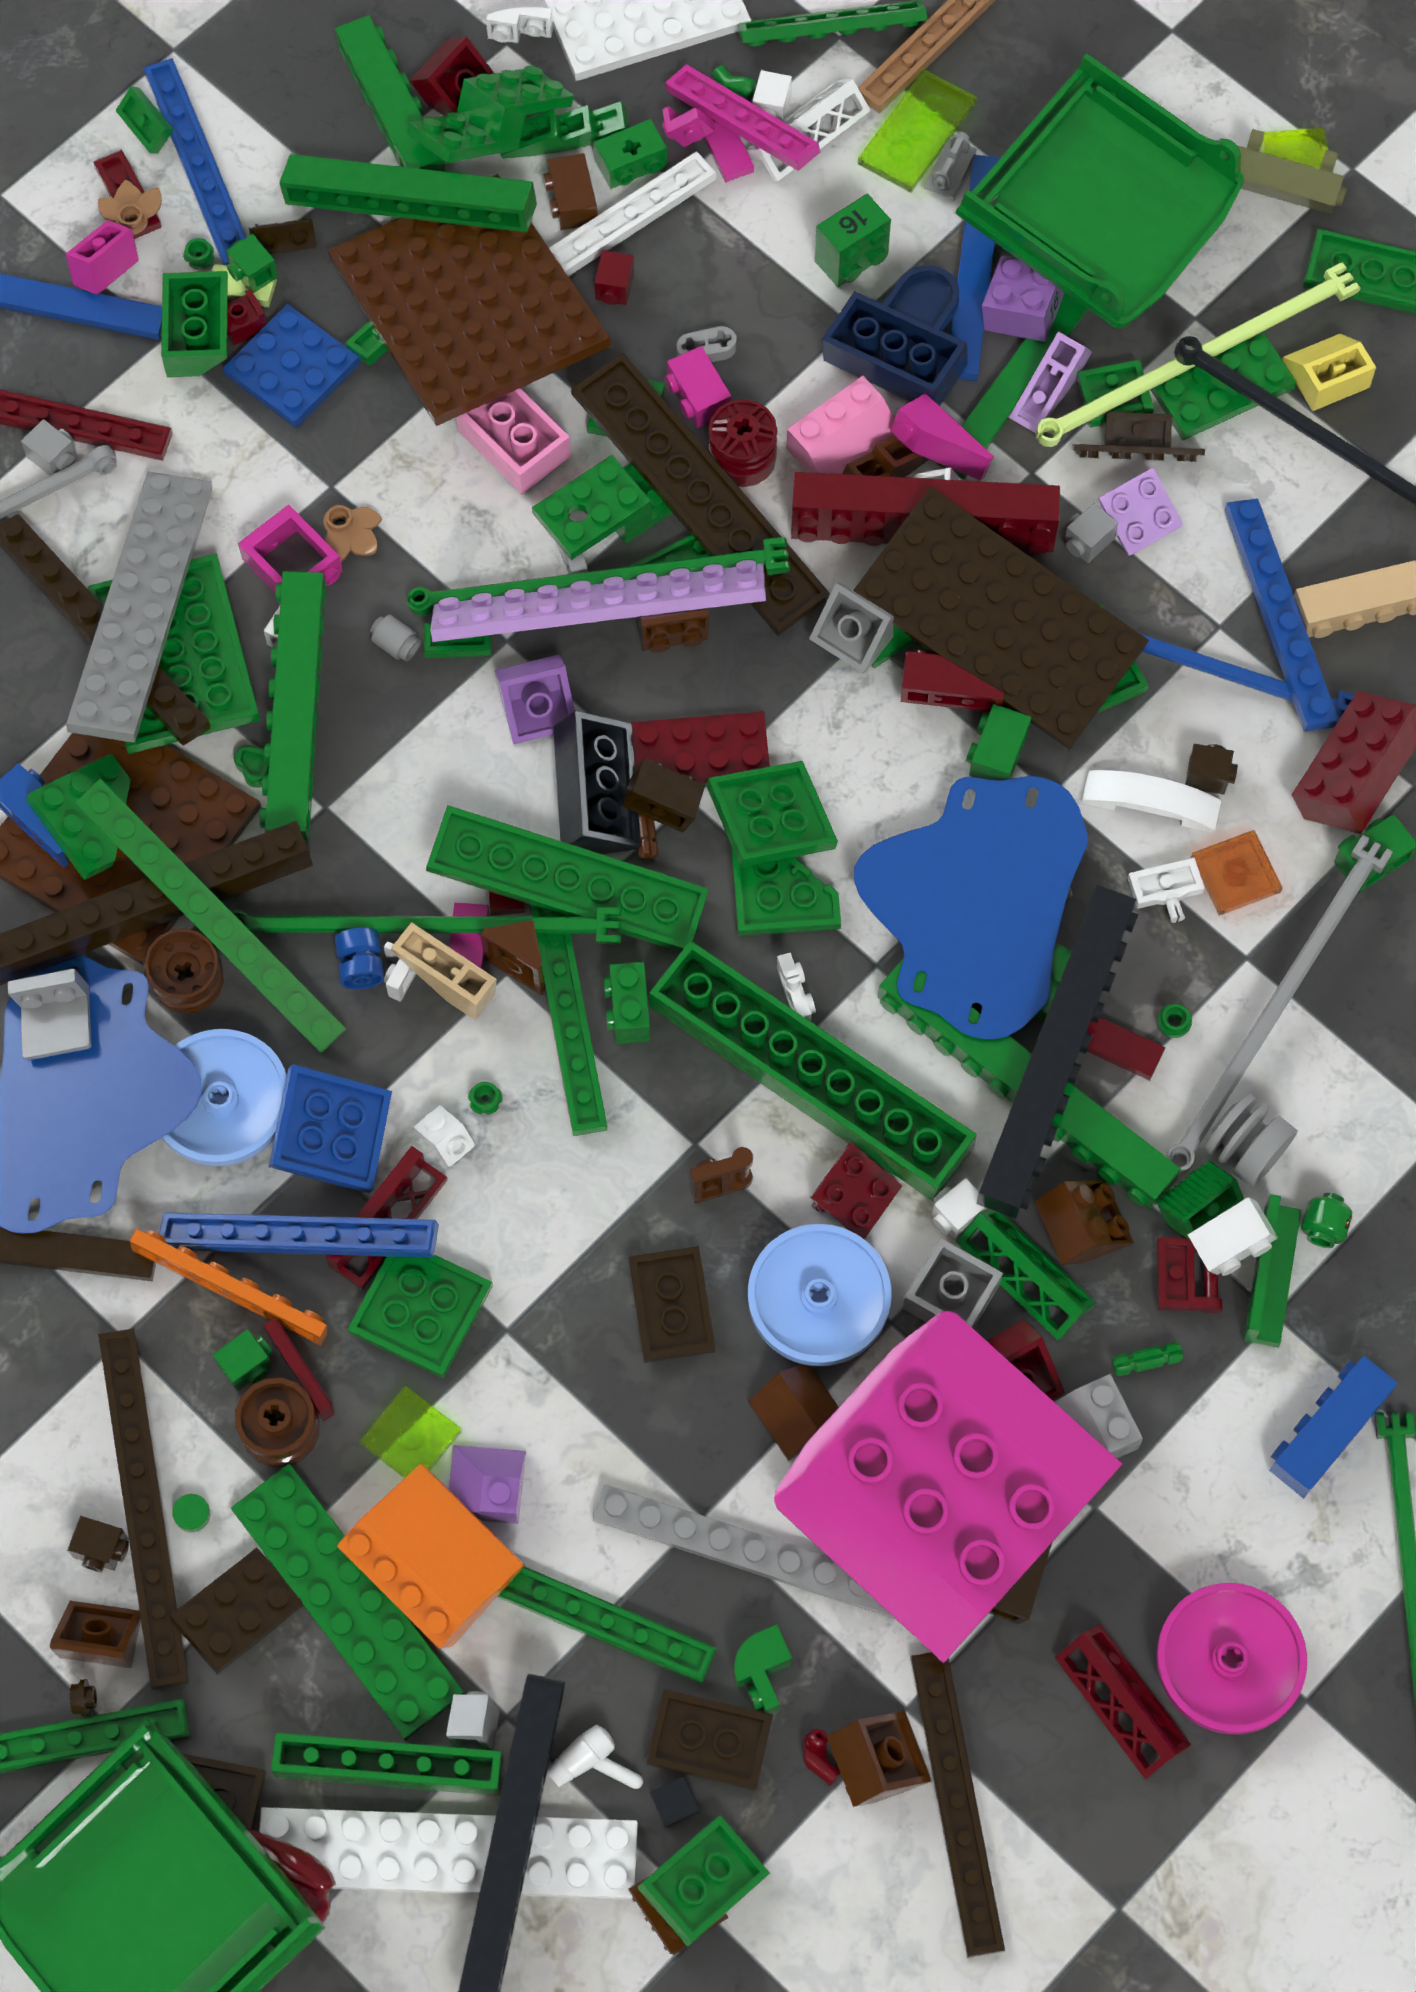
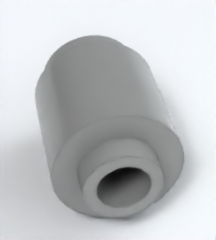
[370,614,421,662]

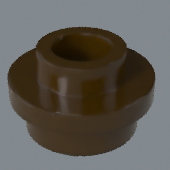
[70,1679,97,1717]

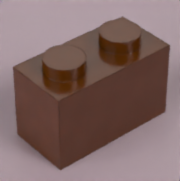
[543,153,598,230]

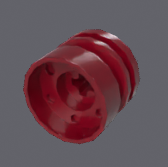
[708,399,778,487]

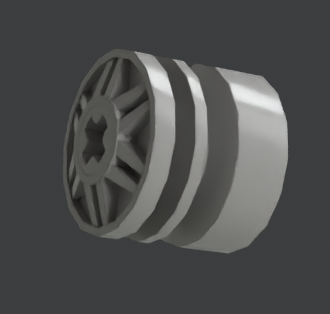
[1204,1093,1298,1188]

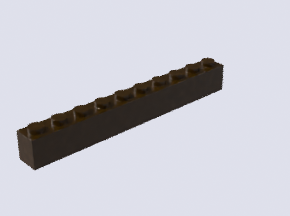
[0,821,313,985]

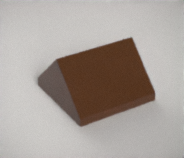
[481,920,545,995]
[748,1364,839,1461]
[50,1600,141,1668]

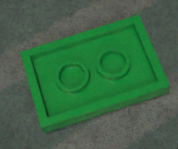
[637,1815,770,1947]

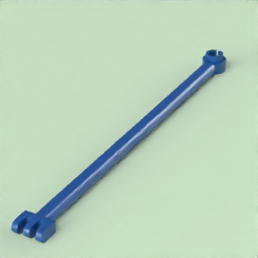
[1139,633,1355,719]

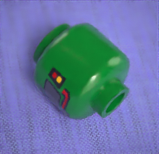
[1302,1193,1352,1248]

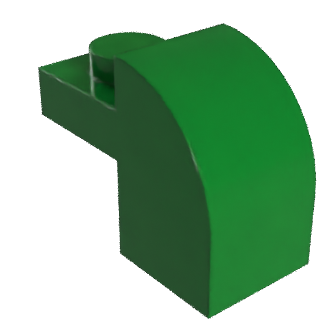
[734,1624,792,1714]

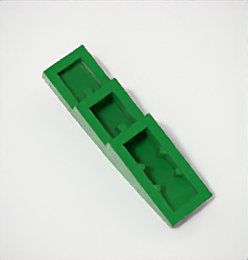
[500,101,629,159]

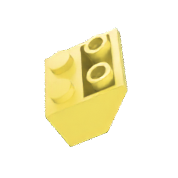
[1282,334,1376,411]

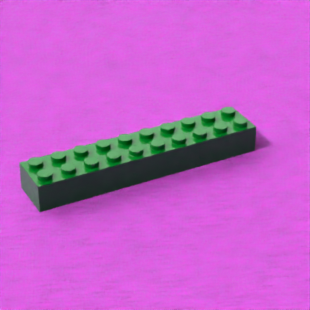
[649,940,977,1202]

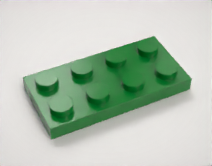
[1150,333,1297,441]

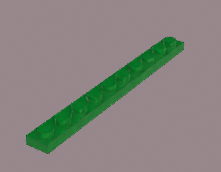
[75,779,346,1053]

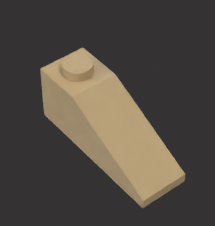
[391,922,497,1020]

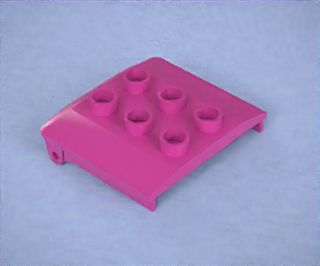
[774,1311,1122,1663]

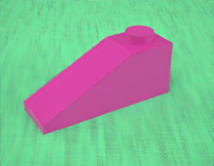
[890,393,994,481]

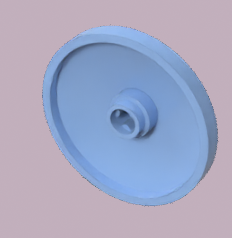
[161,1029,287,1166]
[748,1224,892,1366]

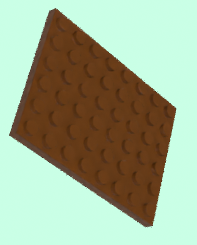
[327,174,611,426]

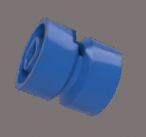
[334,928,384,990]

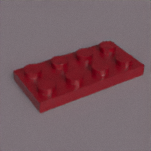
[630,711,770,783]

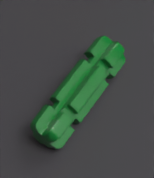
[1112,1342,1183,1376]

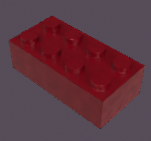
[1291,691,1416,834]

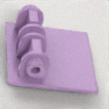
[1098,467,1183,556]

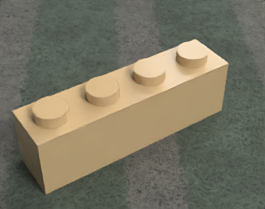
[1294,560,1416,638]

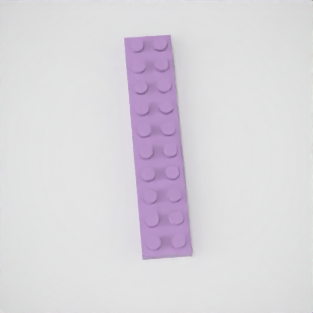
[431,560,766,642]

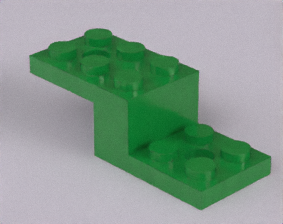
[407,66,574,163]
[532,455,672,560]

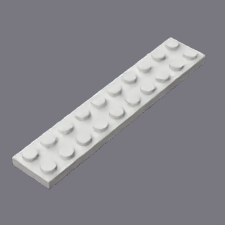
[259,1807,638,1900]

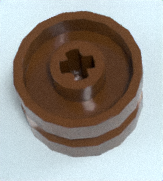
[235,1378,320,1468]

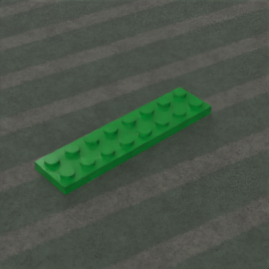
[426,805,709,952]
[230,1464,465,1741]

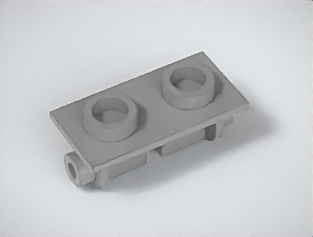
[924,132,977,199]

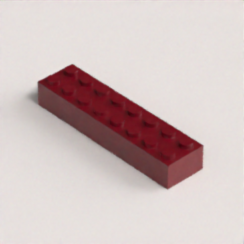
[791,472,1060,554]

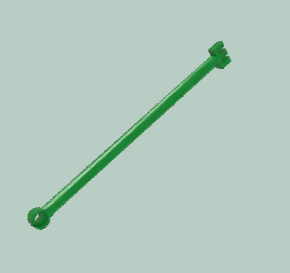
[407,537,790,616]
[231,907,622,944]
[1375,1411,1416,1709]

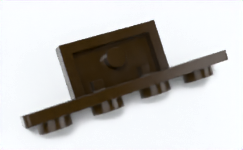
[1072,412,1205,462]

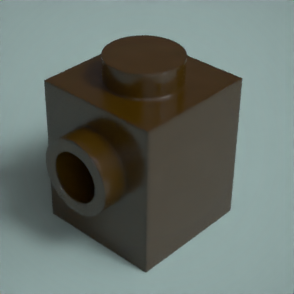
[1185,744,1238,795]
[67,1515,129,1573]

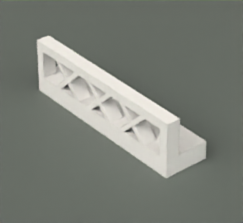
[746,78,871,182]

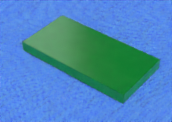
[1303,229,1416,314]

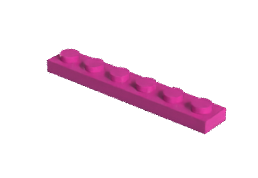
[665,65,820,171]

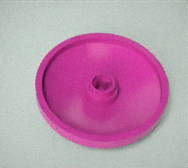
[1156,1583,1307,1735]

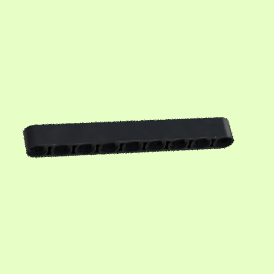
[458,1673,565,1992]

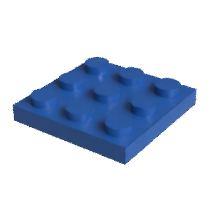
[223,304,360,428]
[269,1064,392,1193]

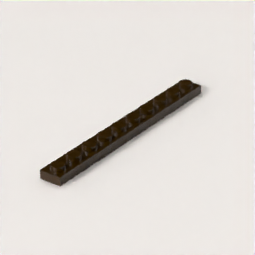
[0,514,211,746]
[98,1328,189,1690]

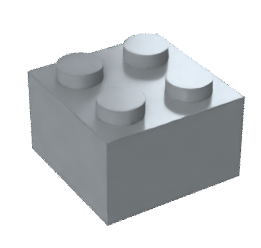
[903,1238,1003,1329]

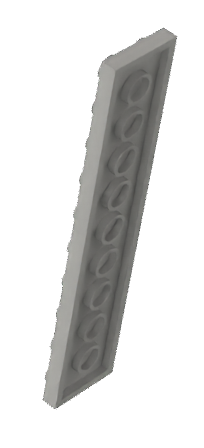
[66,471,212,743]

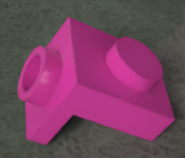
[663,106,715,147]

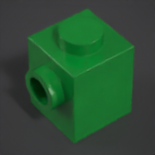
[226,234,278,293]
[212,1329,272,1392]

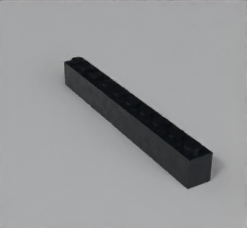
[976,885,1139,1219]

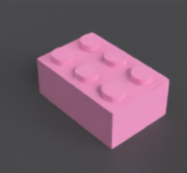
[456,388,571,495]

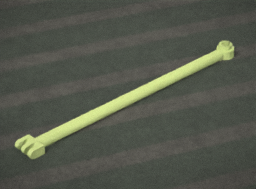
[1036,263,1361,447]

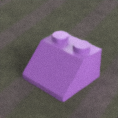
[495,654,575,744]

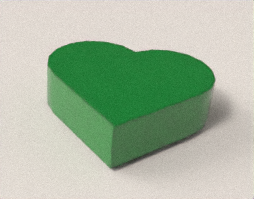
[234,745,269,788]

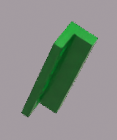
[1243,1194,1301,1348]
[956,1209,1097,1341]

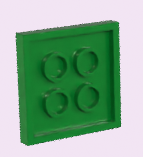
[707,761,838,867]
[347,1254,493,1379]

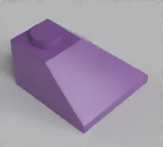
[449,1445,526,1524]

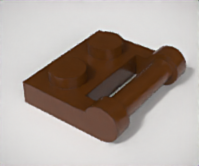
[690,1147,753,1204]

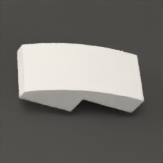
[486,7,553,43]

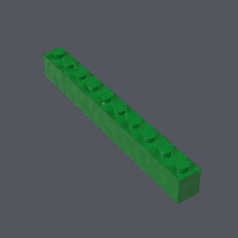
[878,958,1181,1210]

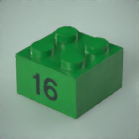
[815,193,891,287]

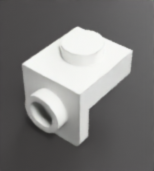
[413,1105,475,1167]

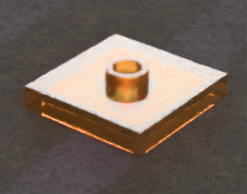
[1191,830,1283,916]

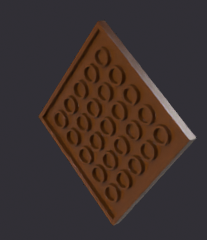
[0,733,261,966]

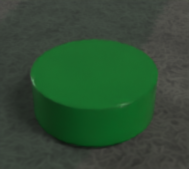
[172,1494,211,1533]

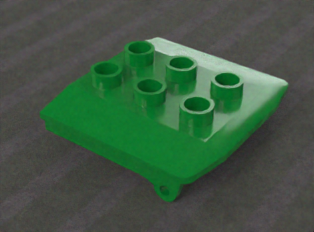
[955,53,1244,328]
[0,1719,325,1992]

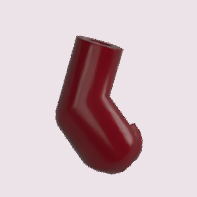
[803,1729,841,1786]

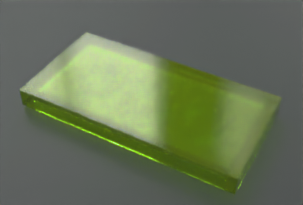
[858,69,977,193]

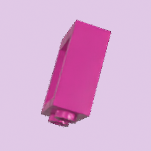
[238,504,343,594]

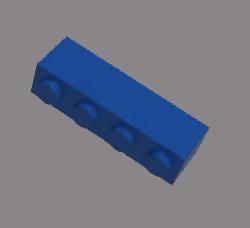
[1269,1355,1398,1499]

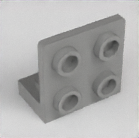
[8,969,92,1060]

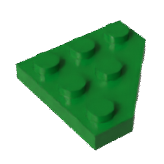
[26,753,131,880]
[731,846,841,936]

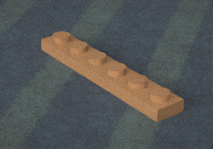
[858,0,996,114]

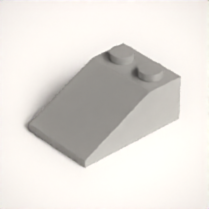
[1054,1374,1143,1458]

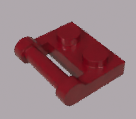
[1157,1237,1223,1313]

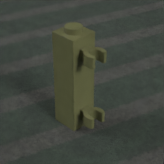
[1237,129,1347,215]

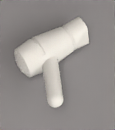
[547,1724,643,1789]

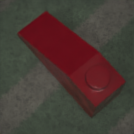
[900,650,1003,712]

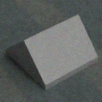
[809,582,894,674]

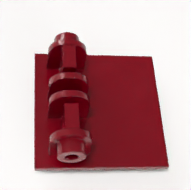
[810,1142,902,1239]

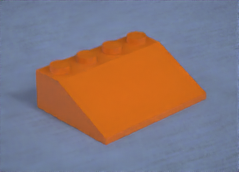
[337,1464,525,1649]

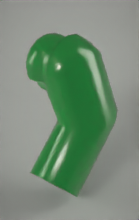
[712,65,757,97]

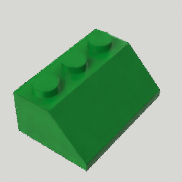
[161,271,228,378]

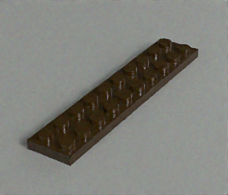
[571,352,830,636]

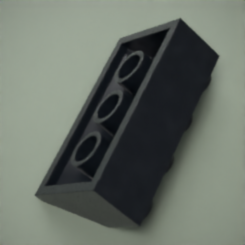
[553,711,640,854]

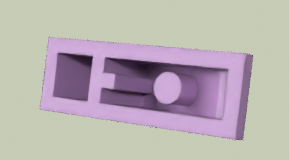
[1009,332,1092,433]

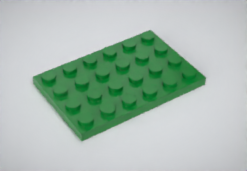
[88,553,260,754]

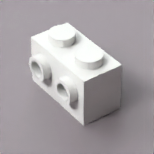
[1188,1197,1278,1276]

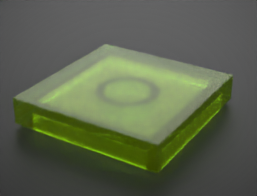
[1262,128,1328,169]
[359,1386,462,1478]

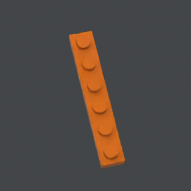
[129,1229,328,1346]

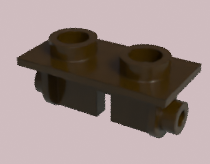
[249,217,317,254]

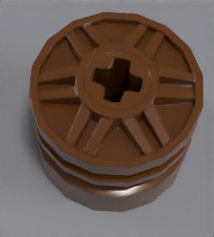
[145,928,224,1014]

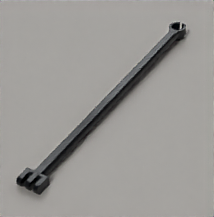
[1174,336,1416,505]

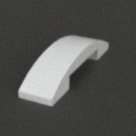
[1081,770,1221,833]

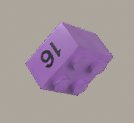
[982,256,1064,342]

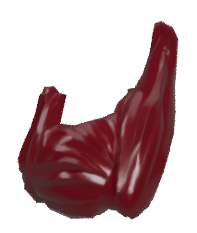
[247,1829,336,1924]

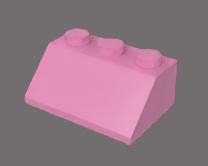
[786,376,895,474]

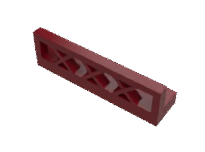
[325,1146,448,1290]
[1054,1624,1191,1779]

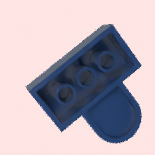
[822,265,968,406]

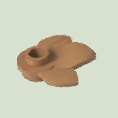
[98,180,162,235]
[323,505,382,562]

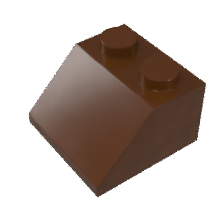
[827,1710,932,1807]

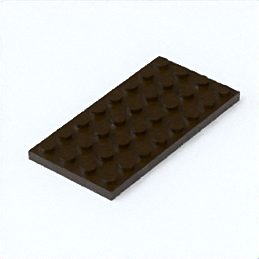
[853,487,1149,750]

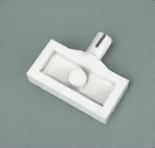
[1127,858,1204,923]
[777,952,816,1022]

